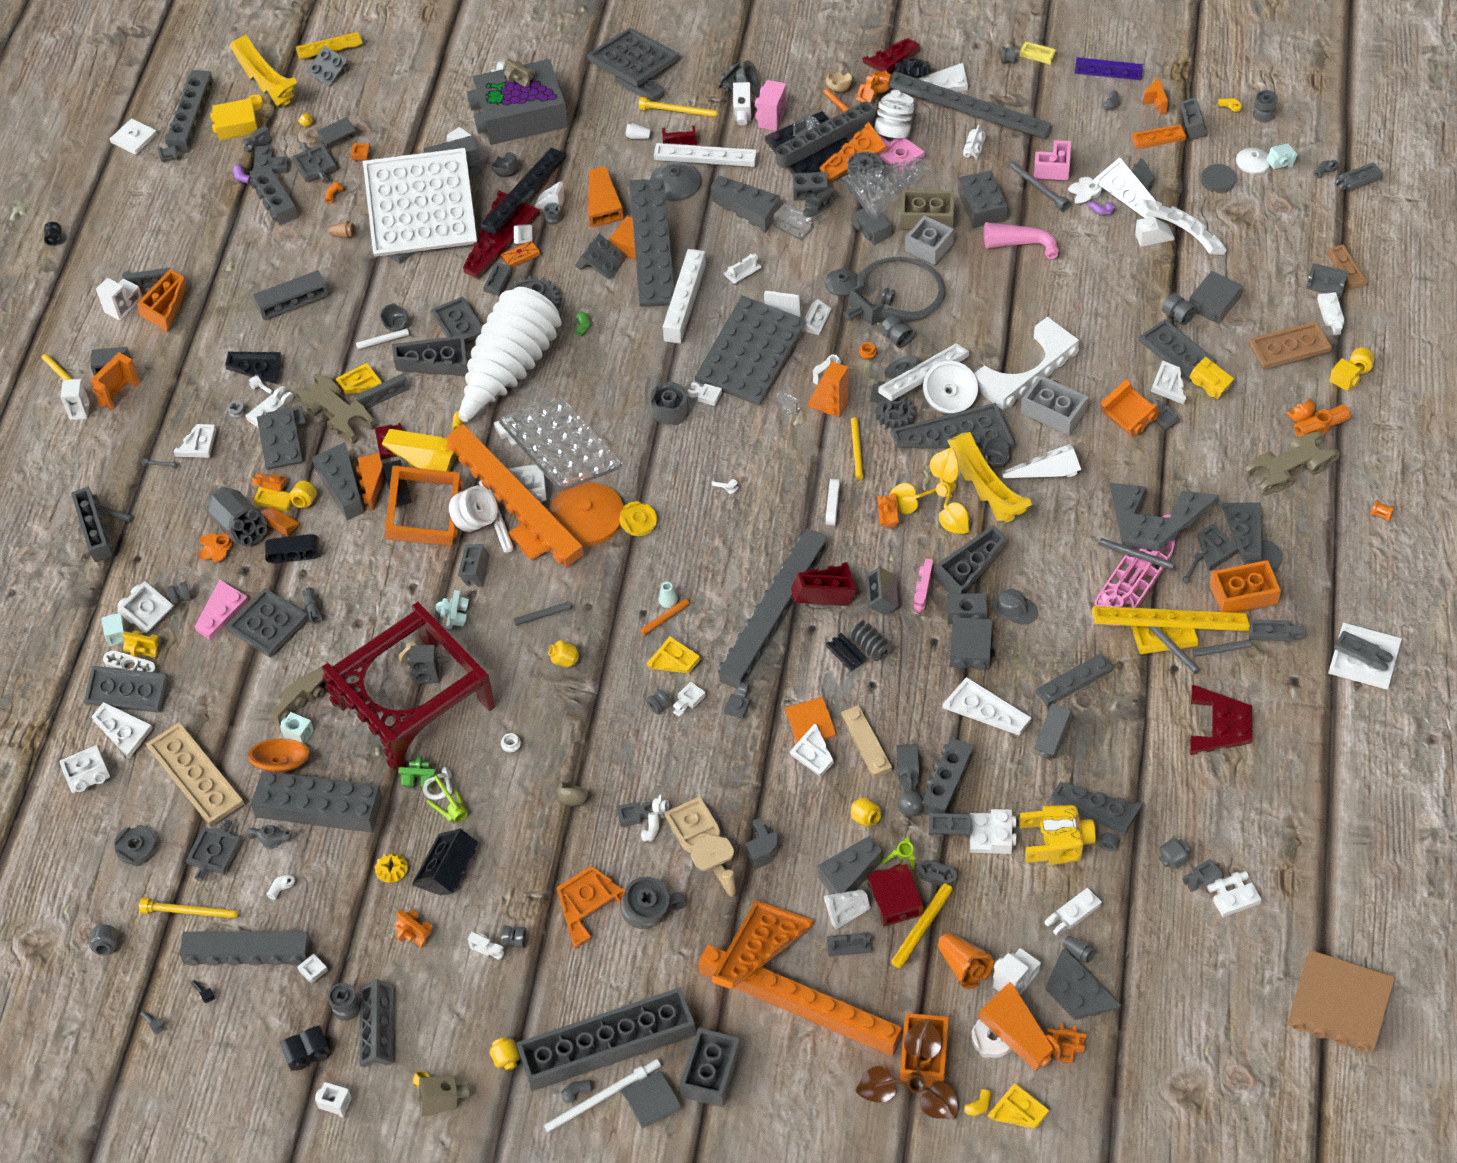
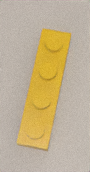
[296,32,362,59]

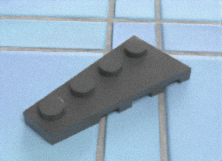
[1222,502,1262,560]
[1050,782,1143,835]

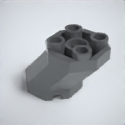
[206,486,267,547]

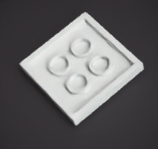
[1328,623,1402,690]

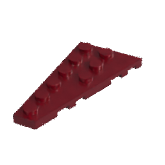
[463,190,540,279]

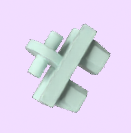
[436,590,469,629]

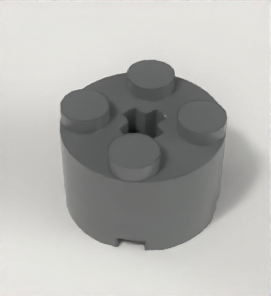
[651,382,688,425]

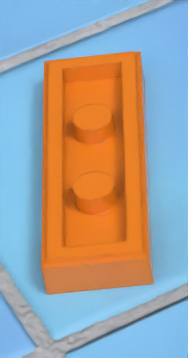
[1132,124,1186,149]

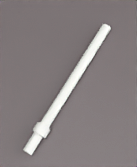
[543,1059,661,1133]

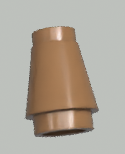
[329,221,356,238]

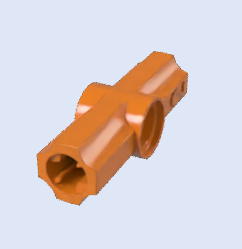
[1294,404,1351,437]

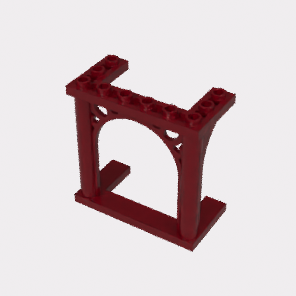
[322,602,495,772]

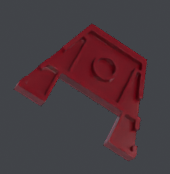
[1190,685,1252,755]

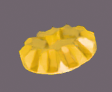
[375,852,408,883]

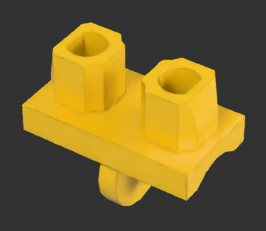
[122,630,159,657]

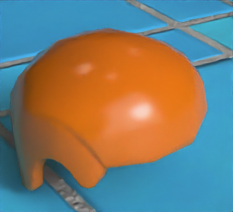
[870,70,892,94]
[1286,399,1316,423]

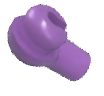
[232,164,251,184]
[1088,200,1115,215]

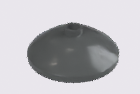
[650,162,701,201]

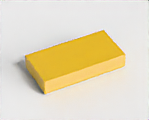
[253,487,292,512]

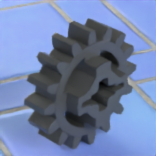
[876,396,915,429]

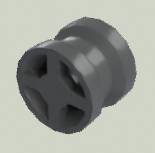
[1001,46,1015,63]
[544,203,562,225]
[646,689,670,714]

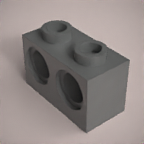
[1180,97,1207,140]
[792,172,828,201]
[407,645,440,684]

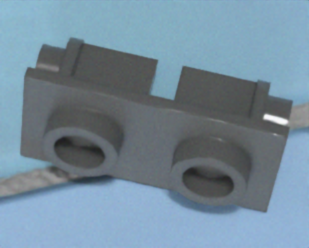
[717,60,741,92]
[827,932,871,956]

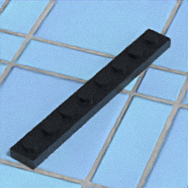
[481,148,566,235]

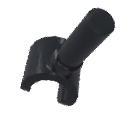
[192,980,215,1003]

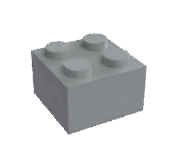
[905,216,954,265]

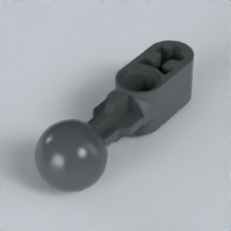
[896,744,923,817]

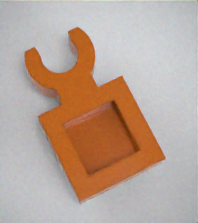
[252,473,288,492]

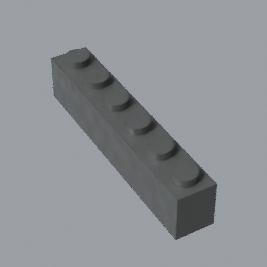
[179,931,311,966]

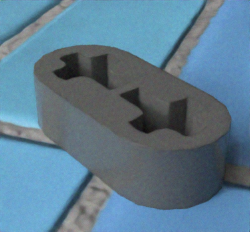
[918,860,957,887]

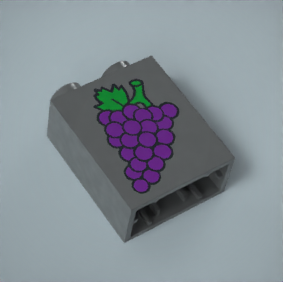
[467,59,568,145]

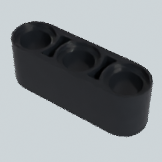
[382,459,412,507]
[265,534,320,564]

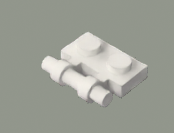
[1207,871,1262,917]

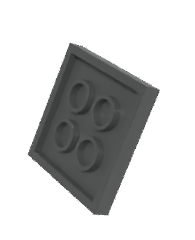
[226,588,309,658]

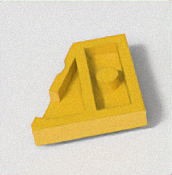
[336,363,382,395]

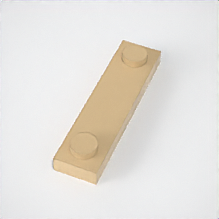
[841,705,892,778]

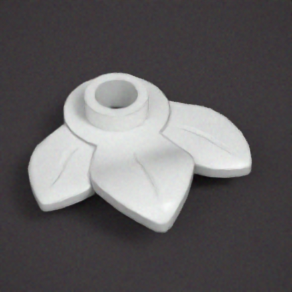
[1068,177,1102,204]

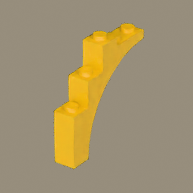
[229,35,297,107]
[947,432,1032,523]

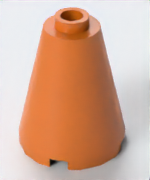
[938,933,995,989]

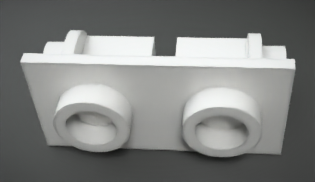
[963,125,986,161]
[723,254,762,284]

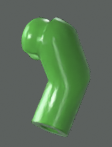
[575,312,590,336]

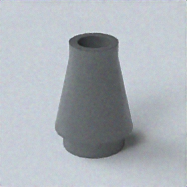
[1063,936,1096,963]

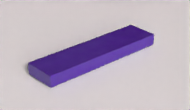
[1075,57,1143,80]

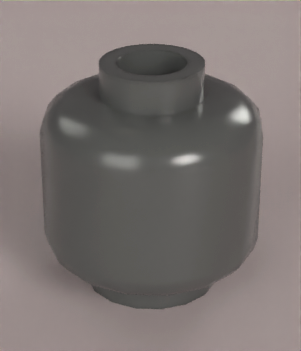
[1158,838,1191,869]
[89,924,118,956]

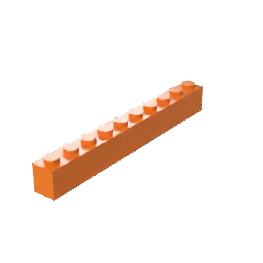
[446,424,584,568]
[698,945,902,1057]

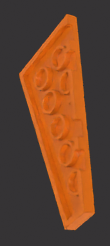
[712,900,814,989]

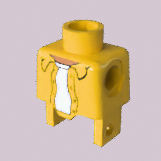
[1019,805,1095,865]

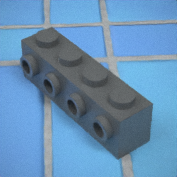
[253,270,329,320]
[71,486,114,563]

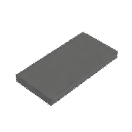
[1139,319,1216,382]
[84,666,169,713]

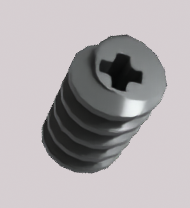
[849,620,893,661]

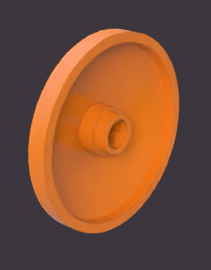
[549,482,624,546]

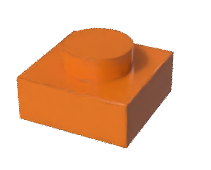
[350,143,371,160]

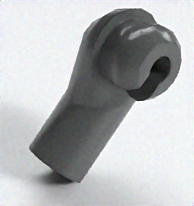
[1103,90,1120,110]

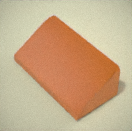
[261,507,300,537]

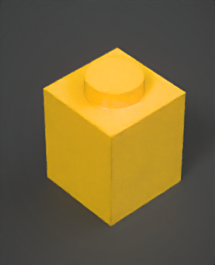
[1329,359,1361,391]

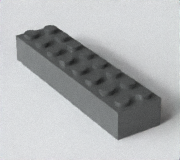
[516,987,696,1091]

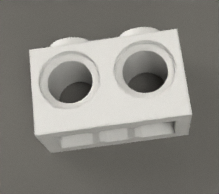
[60,379,90,420]

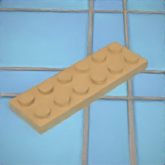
[146,722,244,827]

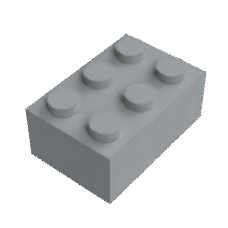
[1021,375,1088,435]

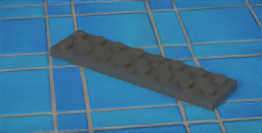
[629,179,674,307]

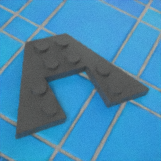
[1110,483,1220,551]

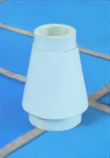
[659,582,678,608]

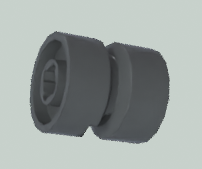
[1253,90,1278,122]
[1162,293,1197,326]
[880,314,914,348]
[328,983,360,1021]

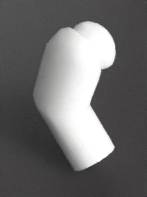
[642,812,659,842]

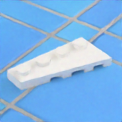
[1093,158,1156,218]
[943,677,1031,736]

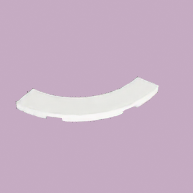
[1139,199,1227,255]

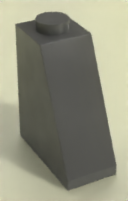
[1034,703,1074,759]

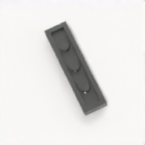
[1036,653,1113,707]

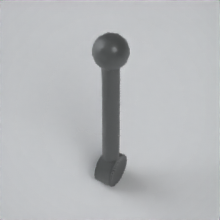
[141,458,178,468]
[1182,552,1203,583]

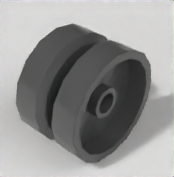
[620,876,669,929]

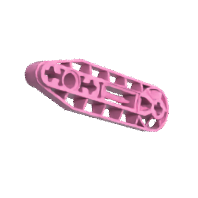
[1095,514,1176,626]

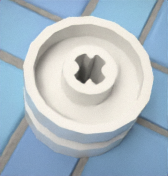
[449,485,498,532]

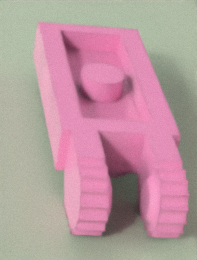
[914,559,933,613]

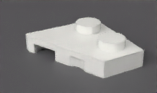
[174,424,216,458]
[790,724,834,777]
[824,890,871,929]

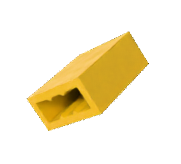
[210,98,258,140]

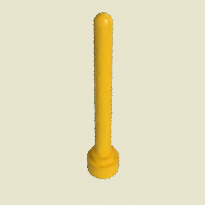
[638,97,718,117]
[139,897,239,919]

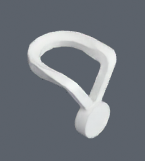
[423,767,452,800]

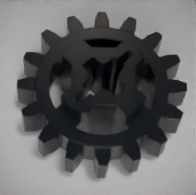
[895,57,931,78]

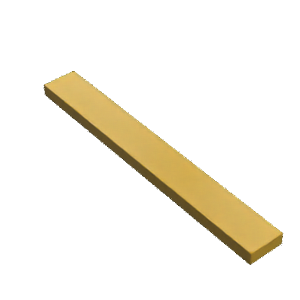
[1092,606,1250,631]

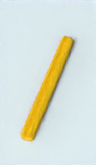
[892,883,953,969]

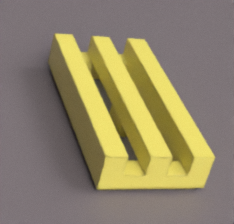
[1019,41,1056,64]

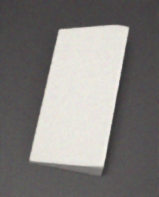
[802,299,832,335]

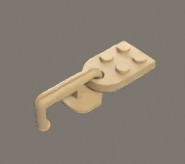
[664,797,736,897]

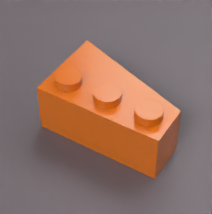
[137,269,186,332]
[807,361,849,417]

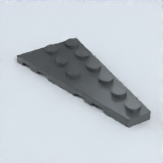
[891,403,1015,448]

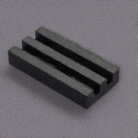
[826,633,866,671]

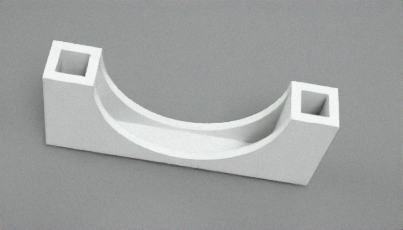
[974,317,1079,411]

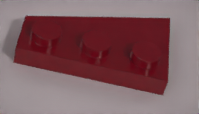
[862,38,920,73]

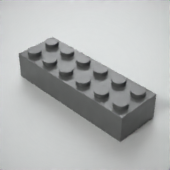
[251,771,382,833]

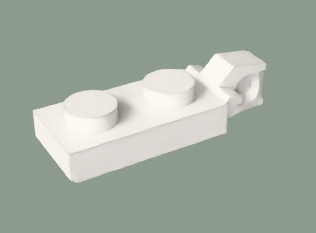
[1317,292,1344,335]

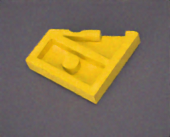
[646,636,701,674]
[988,1083,1050,1130]

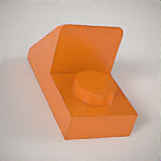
[1143,78,1168,114]

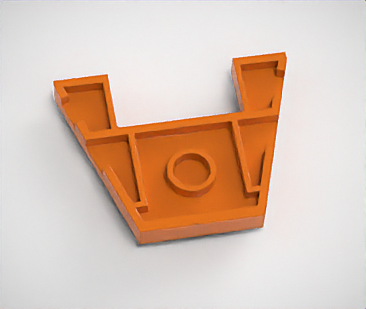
[557,866,625,949]

